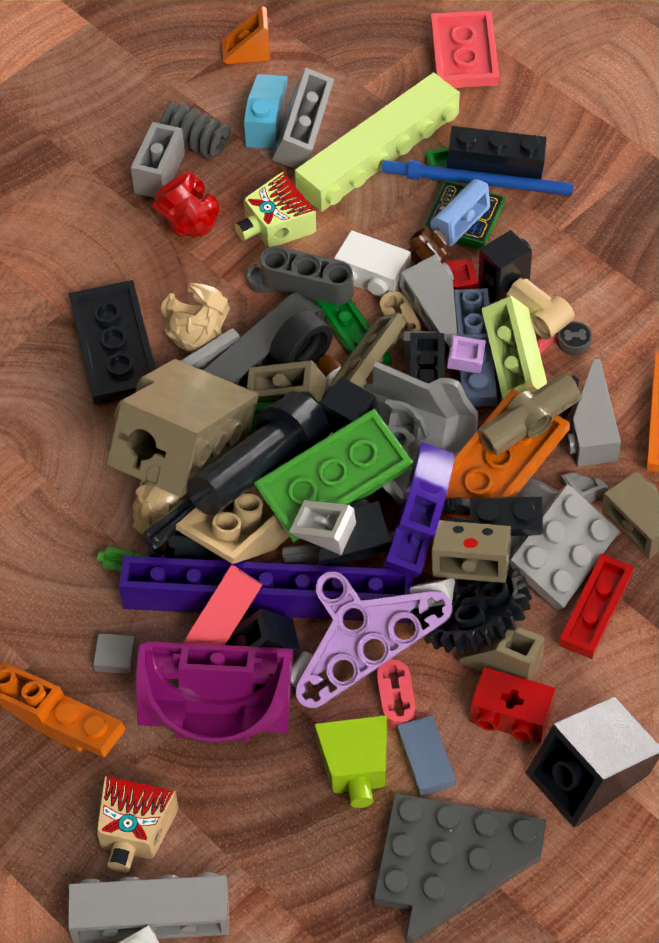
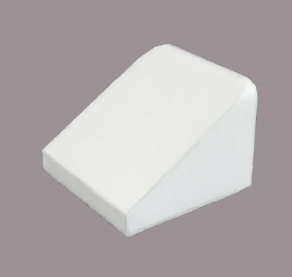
[410,578,455,609]

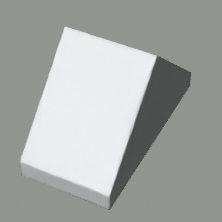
[289,500,356,555]

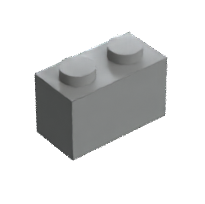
[131,122,185,198]

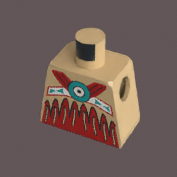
[97,776,179,873]

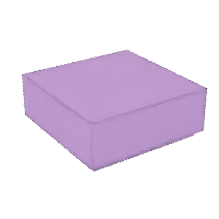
[447,335,486,374]

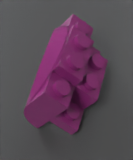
[136,641,293,743]

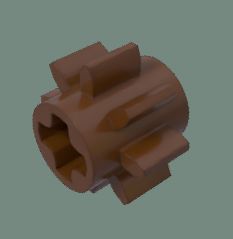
[408,226,448,264]

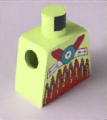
[235,172,317,247]

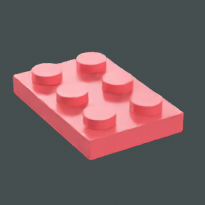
[431,10,499,88]

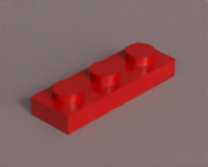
[559,554,634,659]

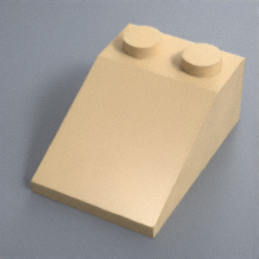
[176,485,289,564]

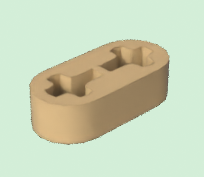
[380,291,421,350]

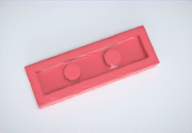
[183,565,263,645]

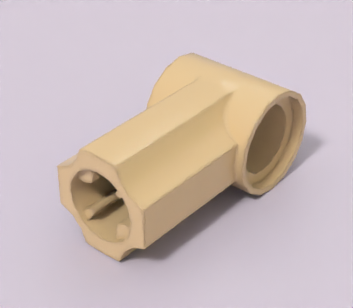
[506,278,575,340]

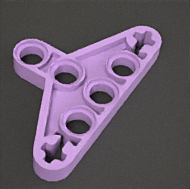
[296,572,453,708]

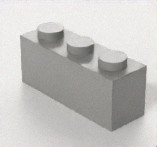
[272,67,334,169]

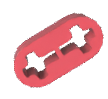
[377,659,416,730]

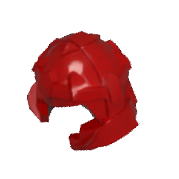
[152,171,220,238]

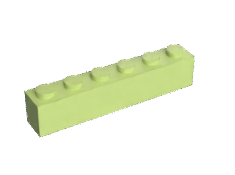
[295,72,460,212]

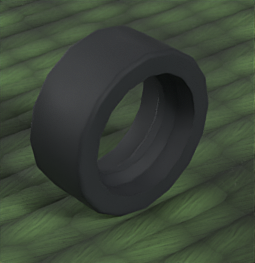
[269,311,333,365]

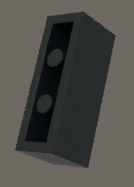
[446,126,547,179]

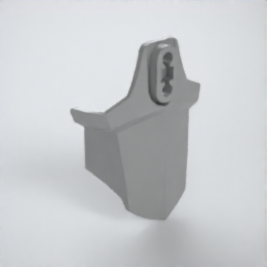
[328,361,478,509]

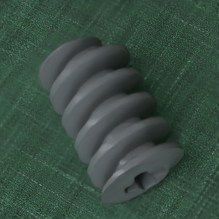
[160,102,231,159]

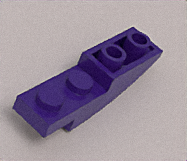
[383,442,455,578]

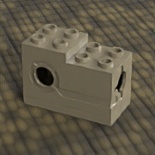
[107,359,259,497]

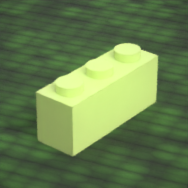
[481,296,547,399]

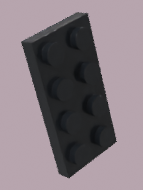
[69,280,156,405]

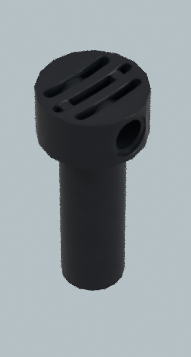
[187,391,331,515]

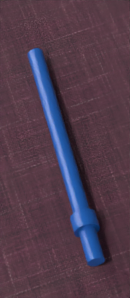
[382,160,573,196]

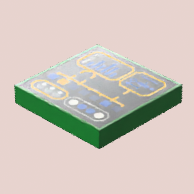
[423,180,505,249]

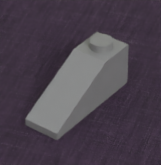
[400,254,458,361]
[566,359,621,467]

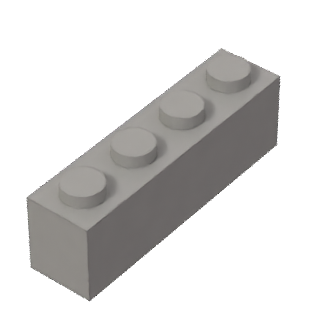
[68,872,230,943]

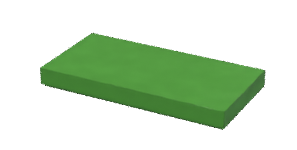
[254,408,414,542]

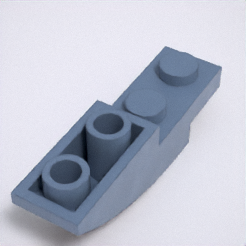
[454,288,497,407]

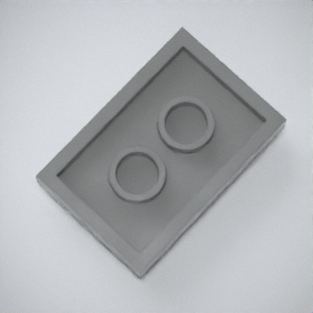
[509,484,619,611]

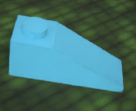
[244,74,288,149]

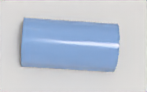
[430,179,490,246]

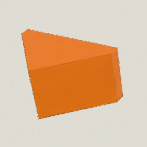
[221,6,270,64]

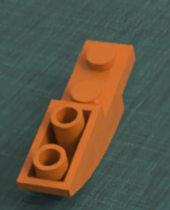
[0,662,126,758]

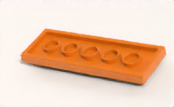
[389,389,570,580]

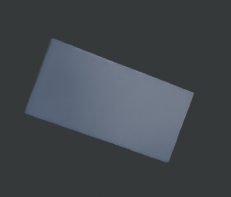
[397,715,456,796]

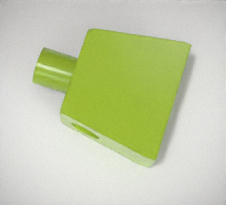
[315,715,387,808]

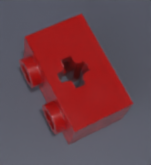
[470,667,556,743]

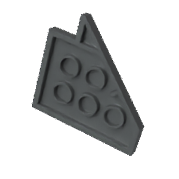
[374,793,547,943]

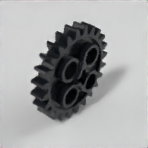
[414,563,532,654]

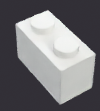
[334,230,411,296]

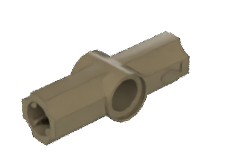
[478,373,582,456]

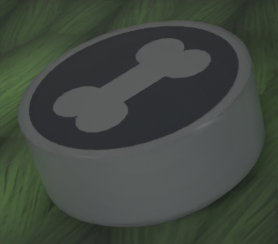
[558,321,592,355]

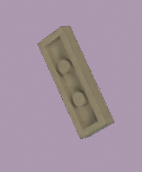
[327,312,407,389]

